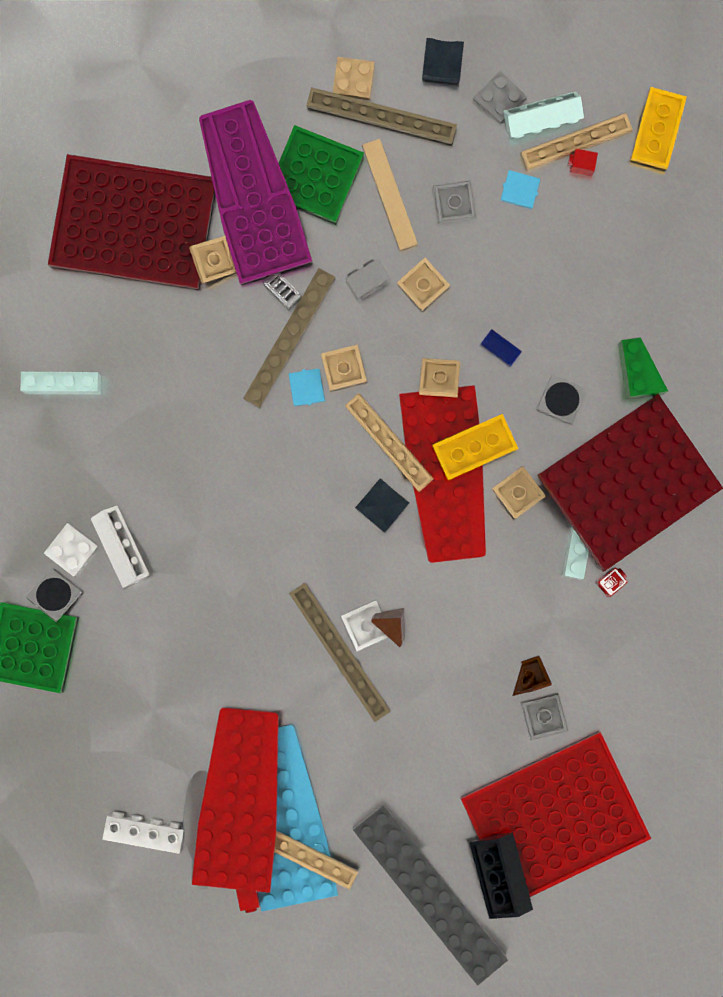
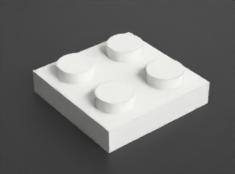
[44,523,99,577]
[341,601,388,651]

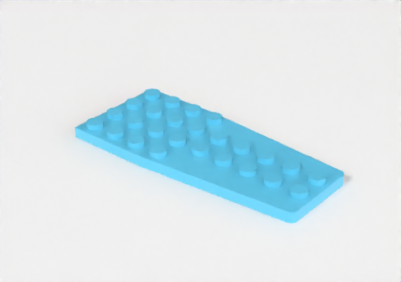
[258,724,338,912]

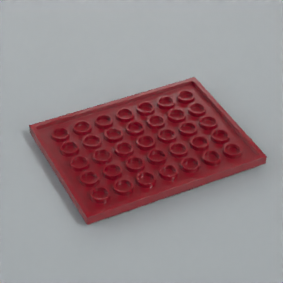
[48,154,215,289]
[537,394,723,572]

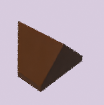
[371,608,404,647]
[512,656,552,696]

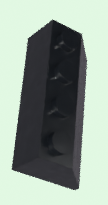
[469,832,533,919]

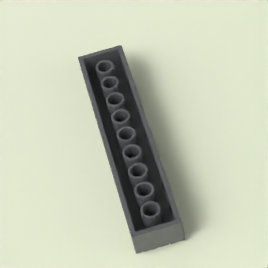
[353,803,508,986]

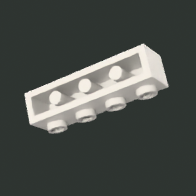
[91,506,149,588]
[102,812,184,854]

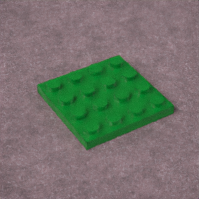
[279,125,364,223]
[0,602,77,693]

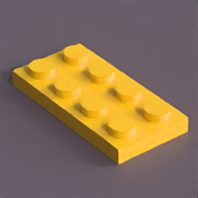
[630,87,687,170]
[432,414,519,480]

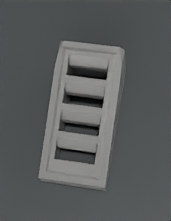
[263,273,302,310]

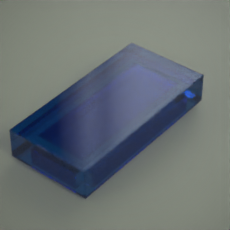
[480,329,522,367]

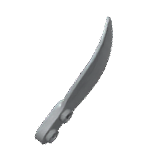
[183,771,209,891]

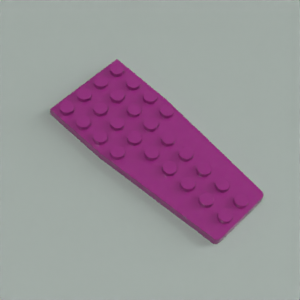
[199,100,313,284]

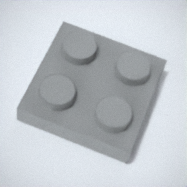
[474,71,527,124]

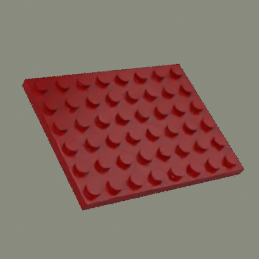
[460,732,651,897]

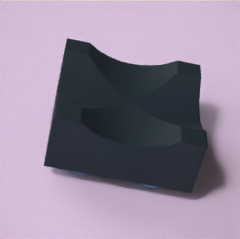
[422,38,464,83]
[355,478,410,533]

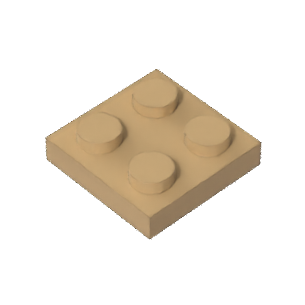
[332,57,375,100]
[189,236,236,284]
[397,258,450,311]
[321,344,367,391]
[419,358,460,397]
[492,466,546,519]

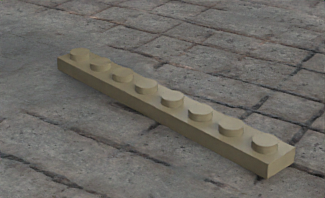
[306,87,457,144]
[243,268,335,408]
[289,583,391,722]

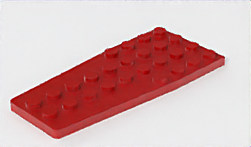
[399,385,486,563]
[192,708,279,893]

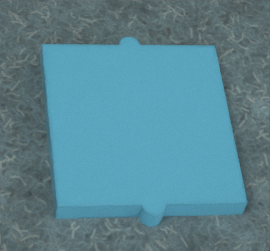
[501,170,540,209]
[288,368,325,406]

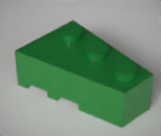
[618,337,668,399]

